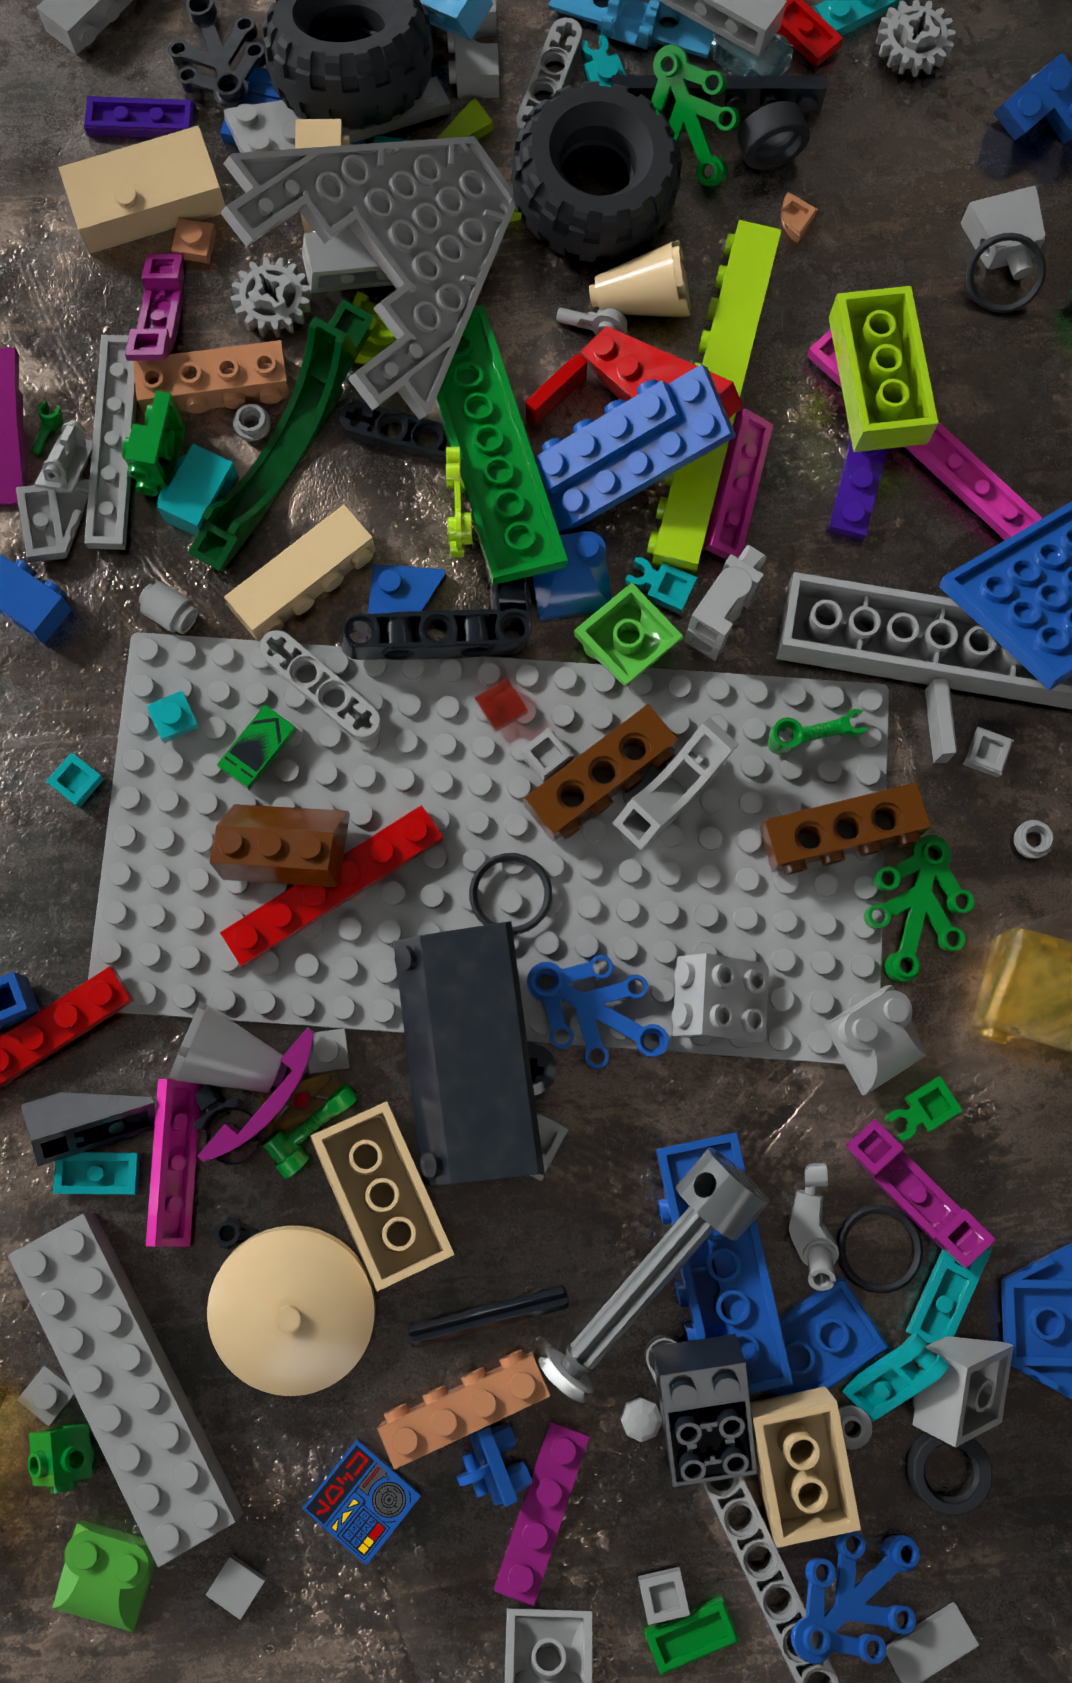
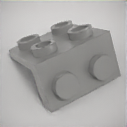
[672,953,769,1043]

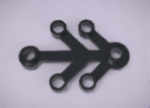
[168,0,267,108]

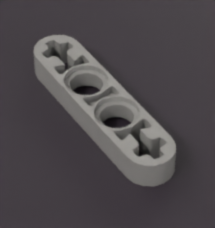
[516,17,582,136]
[259,630,381,742]

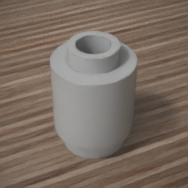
[139,581,198,634]

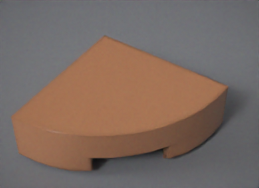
[781,192,819,243]

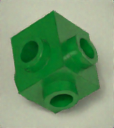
[27,1424,94,1493]

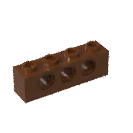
[524,704,678,842]
[759,782,931,875]

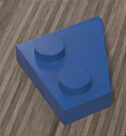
[366,564,446,641]

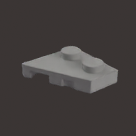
[16,479,89,563]

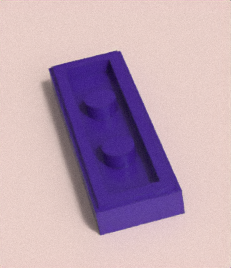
[84,96,196,138]

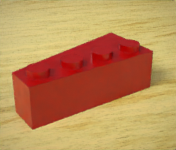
[580,326,743,419]

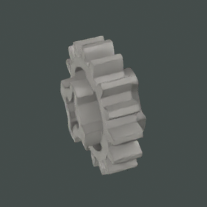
[876,0,956,77]
[231,257,312,338]

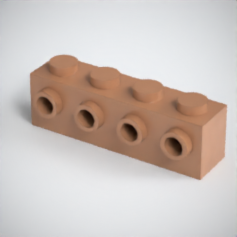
[133,340,291,416]
[377,1349,550,1470]

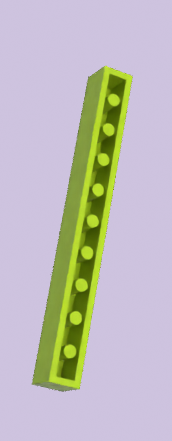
[647,220,782,576]

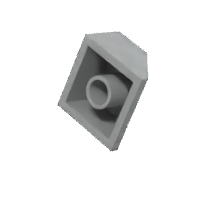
[913,1336,1014,1447]

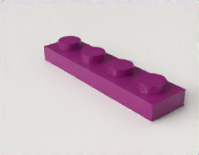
[494,1420,590,1606]

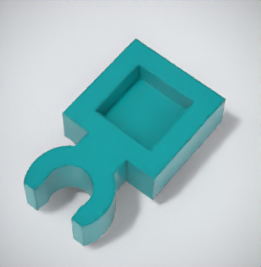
[581,35,626,87]
[625,557,697,615]

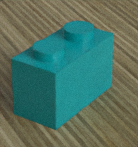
[157,444,239,536]

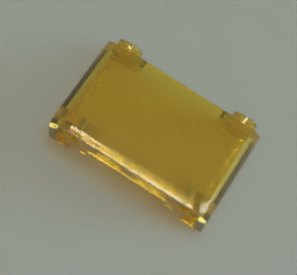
[971,928,1072,1052]

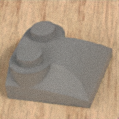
[823,985,927,1095]
[504,1608,592,1683]

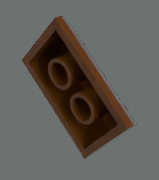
[209,804,350,887]

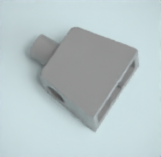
[961,186,1045,280]

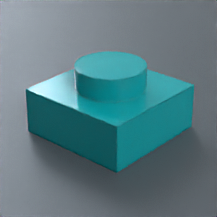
[146,690,200,744]
[46,752,104,808]

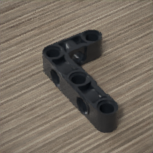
[341,566,532,660]

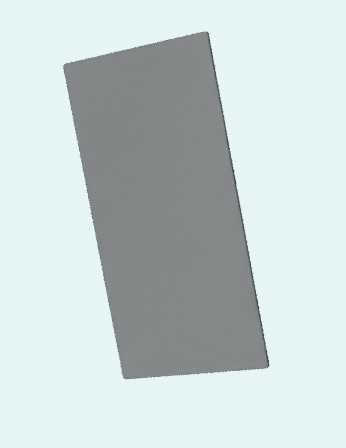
[88,632,889,1065]

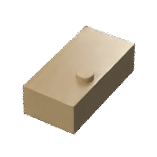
[58,125,226,254]
[311,1101,454,1291]

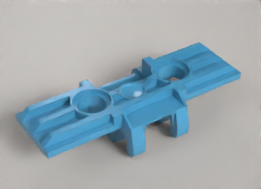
[548,0,717,59]

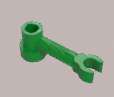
[767,709,868,755]
[261,1083,357,1179]

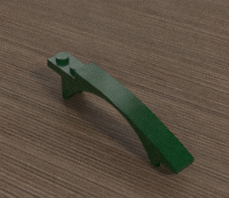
[187,299,377,572]

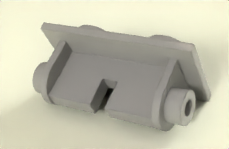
[35,420,93,493]

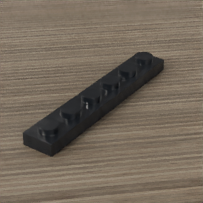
[611,75,827,113]

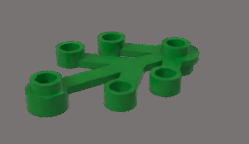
[651,45,740,186]
[864,835,974,983]

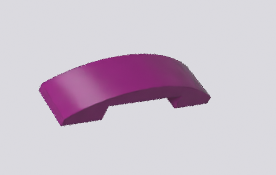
[125,254,184,361]
[197,1028,316,1162]
[846,1118,996,1269]

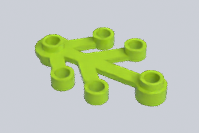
[446,447,472,558]

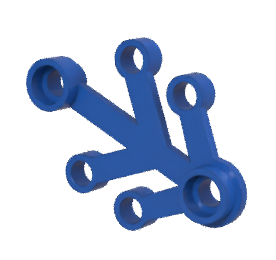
[527,955,669,1070]
[791,1531,920,1664]

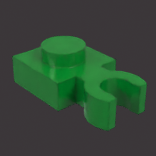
[884,1076,963,1141]

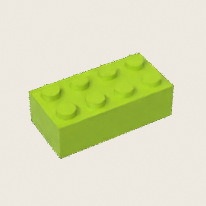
[829,286,939,452]

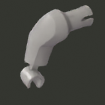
[789,1163,839,1291]

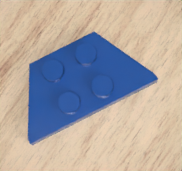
[1001,1243,1072,1400]

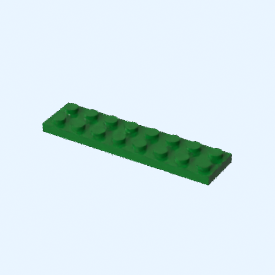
[435,305,568,585]

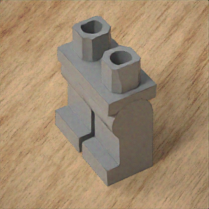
[684,545,767,661]

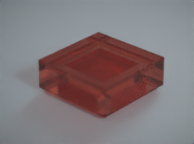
[475,678,528,733]

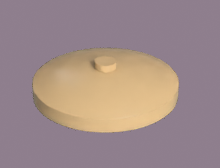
[207,1226,376,1396]

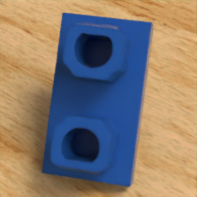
[456,1424,532,1507]

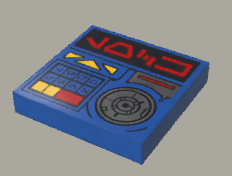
[302,1438,422,1565]

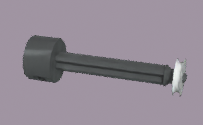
[538,1147,770,1403]

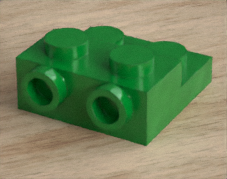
[122,391,186,496]

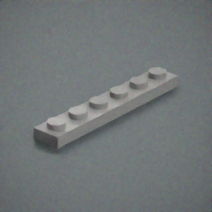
[84,335,137,550]

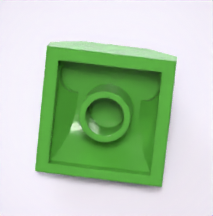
[574,582,683,687]
[52,1520,156,1632]

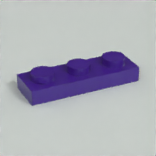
[827,439,887,541]

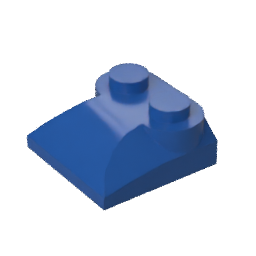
[532,531,612,621]

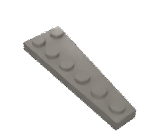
[224,76,450,153]

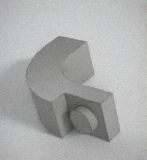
[612,718,739,850]

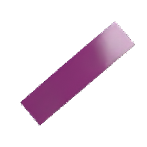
[0,347,27,507]

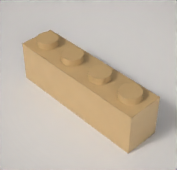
[224,505,376,641]

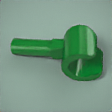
[31,401,64,456]

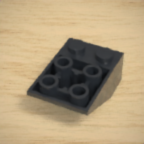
[652,1334,757,1487]

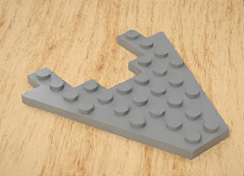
[221,136,516,420]

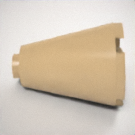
[589,240,691,318]

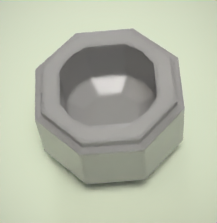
[620,1396,662,1442]

